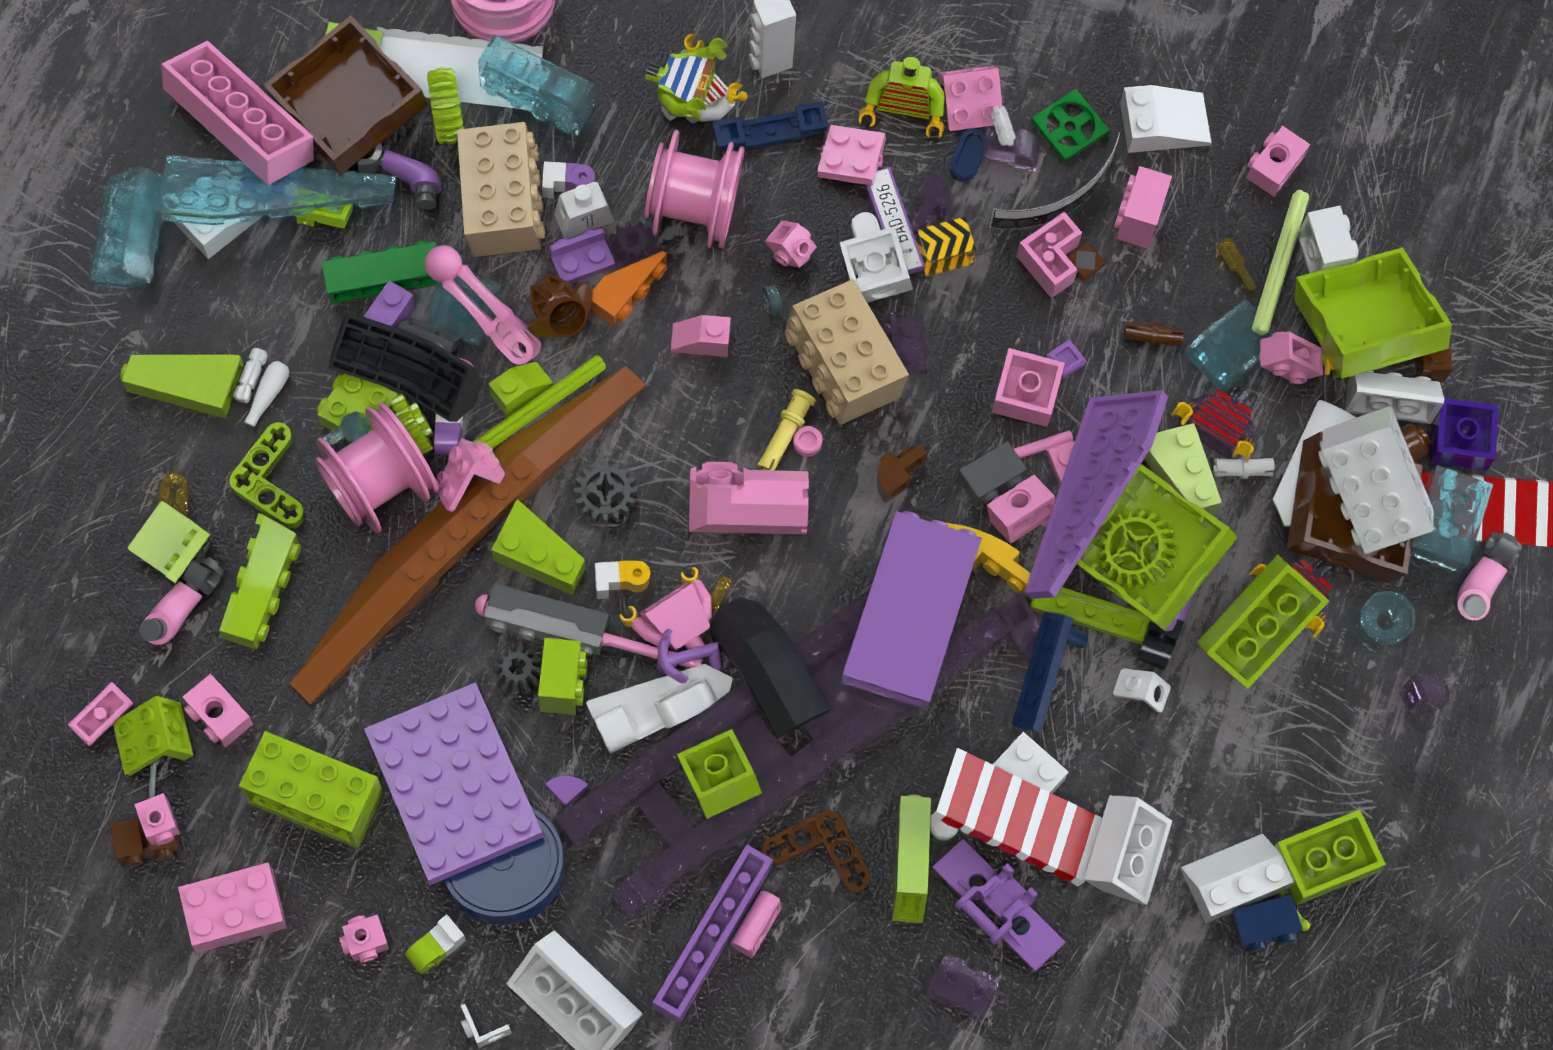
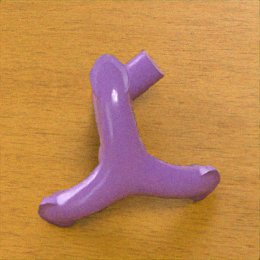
[656,629,722,684]

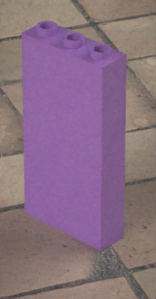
[841,511,982,710]

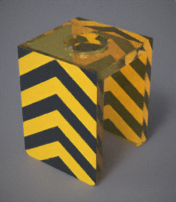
[917,217,977,276]

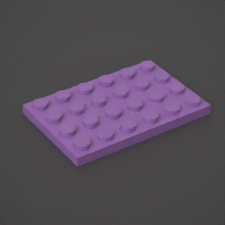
[364,682,543,885]

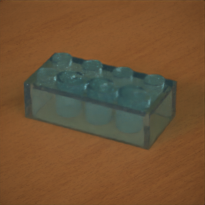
[478,35,595,135]

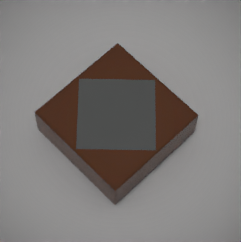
[1068,242,1106,282]

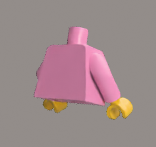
[620,567,712,650]

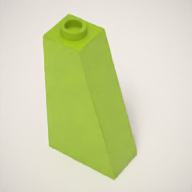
[120,355,244,419]
[892,795,931,923]

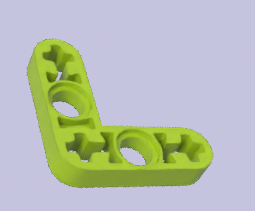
[230,422,305,528]

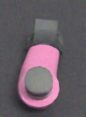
[1457,532,1522,620]
[139,557,225,645]

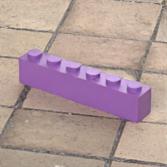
[653,845,773,1024]

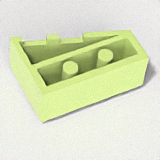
[1144,423,1222,515]

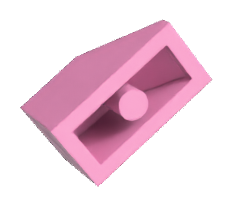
[671,315,731,357]

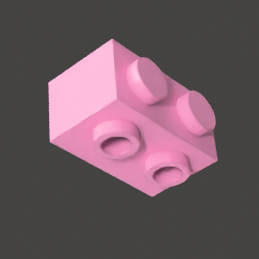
[1259,331,1323,384]

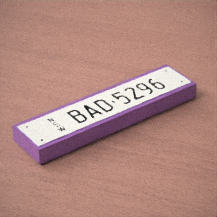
[865,167,925,274]

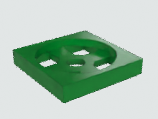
[1031,89,1110,163]

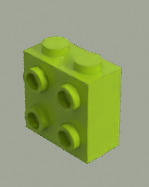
[317,373,398,442]

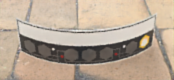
[989,133,1120,229]

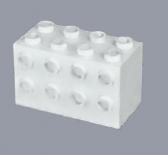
[1319,406,1433,554]

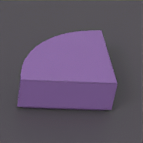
[545,776,588,807]

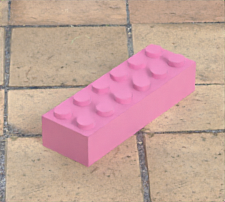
[162,40,313,185]

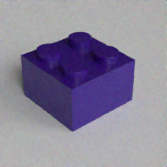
[1430,398,1499,471]

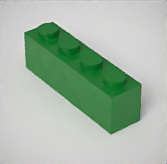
[322,241,442,305]

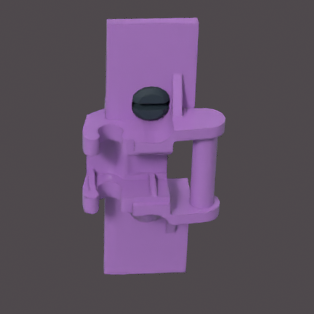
[933,839,1066,972]

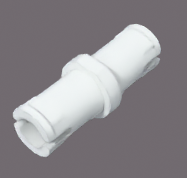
[1213,456,1275,479]

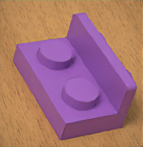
[549,228,616,284]

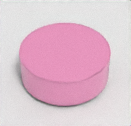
[793,426,822,457]

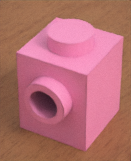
[134,793,180,845]

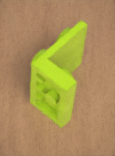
[128,501,211,583]
[113,696,194,776]

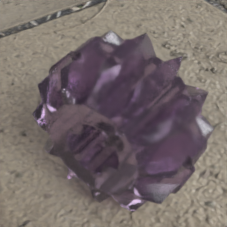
[609,220,657,267]

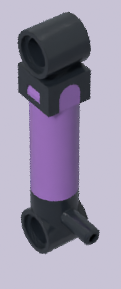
[1137,590,1197,671]

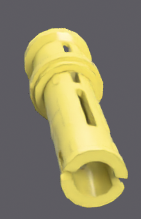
[757,389,816,471]

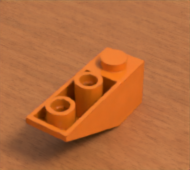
[590,251,668,328]

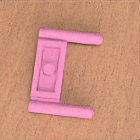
[1014,430,1075,527]

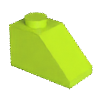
[488,362,554,417]

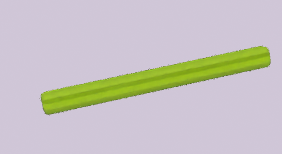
[473,355,606,449]

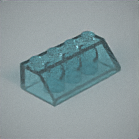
[88,165,168,288]

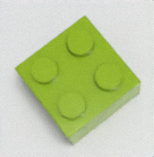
[538,638,587,715]
[677,729,762,819]

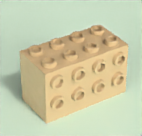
[457,122,545,257]
[785,279,909,425]

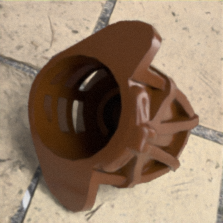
[528,273,593,337]

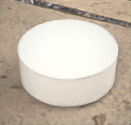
[930,813,959,841]

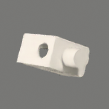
[554,182,615,238]

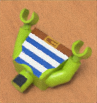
[645,38,728,121]

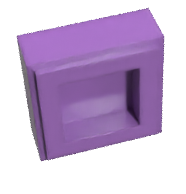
[1046,339,1087,380]

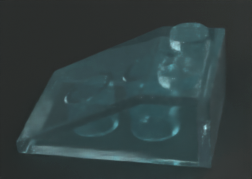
[1184,299,1279,393]

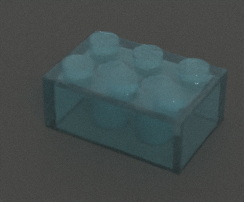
[1410,465,1493,573]

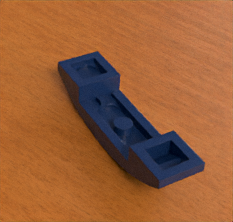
[713,101,829,150]

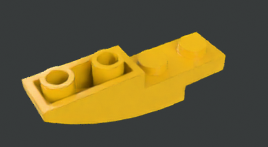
[946,523,1031,596]

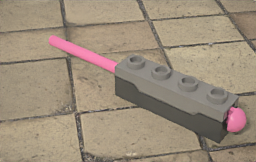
[475,583,703,668]

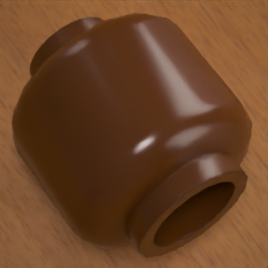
[1401,424,1432,463]

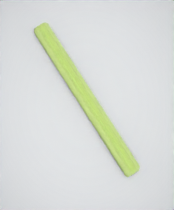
[1252,190,1309,336]

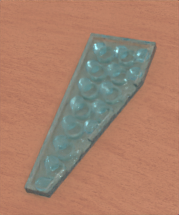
[155,155,396,225]

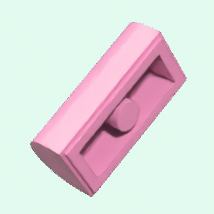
[68,682,134,747]
[730,890,782,958]

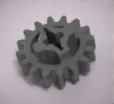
[574,460,638,525]

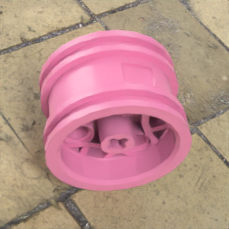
[451,0,555,44]

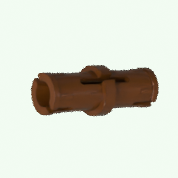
[1124,321,1184,347]

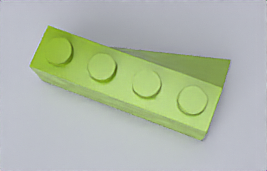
[219,513,301,650]

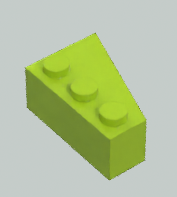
[491,499,586,595]

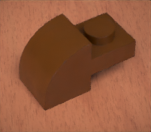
[877,444,927,503]

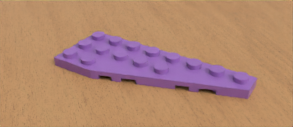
[1024,390,1168,599]

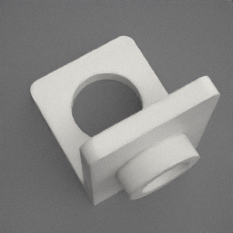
[1113,669,1171,712]
[461,1004,511,1048]

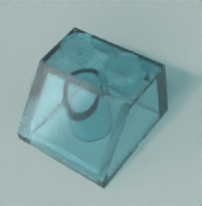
[427,273,503,347]

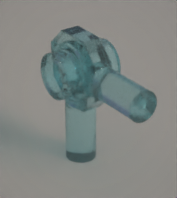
[320,411,370,445]

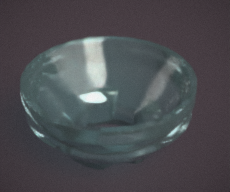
[1361,591,1416,644]

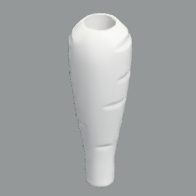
[244,361,290,427]

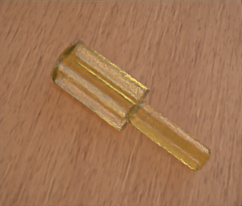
[1216,238,1256,291]

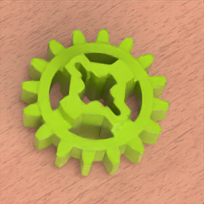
[390,394,433,455]

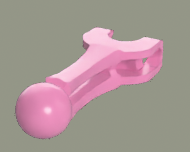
[425,245,542,365]

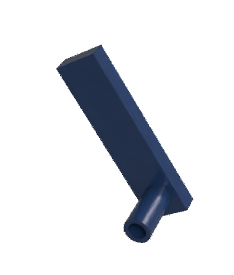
[1012,612,1088,733]

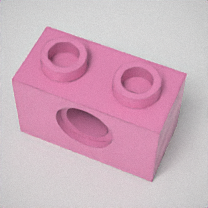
[1247,126,1310,196]
[987,475,1055,544]
[183,673,253,748]

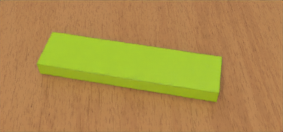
[1029,587,1150,645]

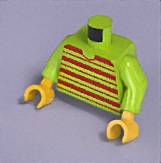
[859,57,945,138]

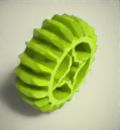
[427,67,464,144]
[1098,509,1178,589]

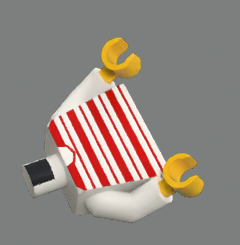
[661,34,747,123]

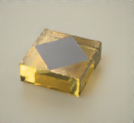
[710,576,732,613]

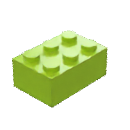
[1274,809,1386,905]

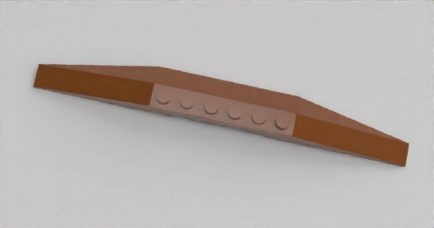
[289,366,646,705]

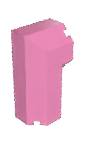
[689,462,809,534]

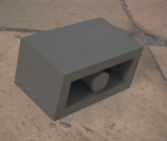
[957,441,1027,507]

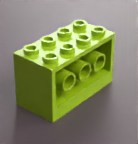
[239,731,384,849]

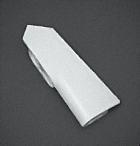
[1273,400,1357,527]
[586,664,733,754]

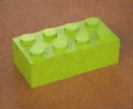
[1197,554,1329,689]

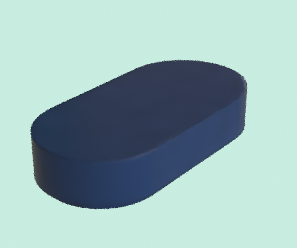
[949,129,988,182]

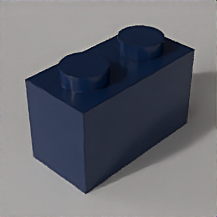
[1231,894,1303,953]

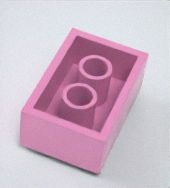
[178,862,287,953]

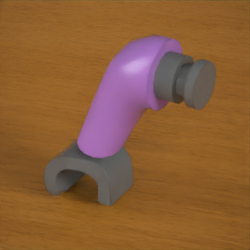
[358,143,442,210]

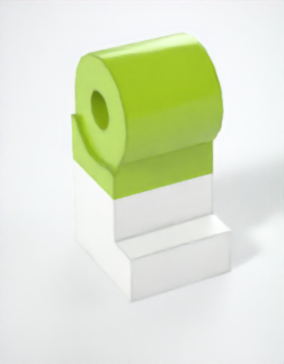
[405,914,466,974]

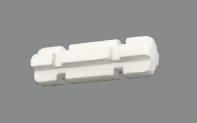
[991,105,1016,147]
[234,348,267,403]

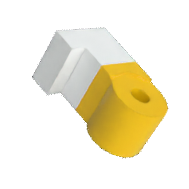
[595,561,650,599]

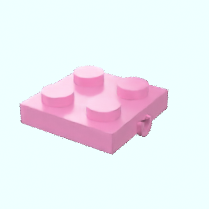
[817,125,886,186]

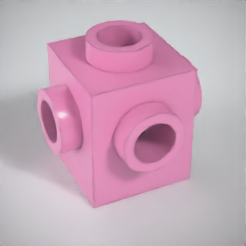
[765,221,817,268]
[339,915,389,963]

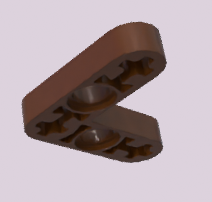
[761,811,870,894]

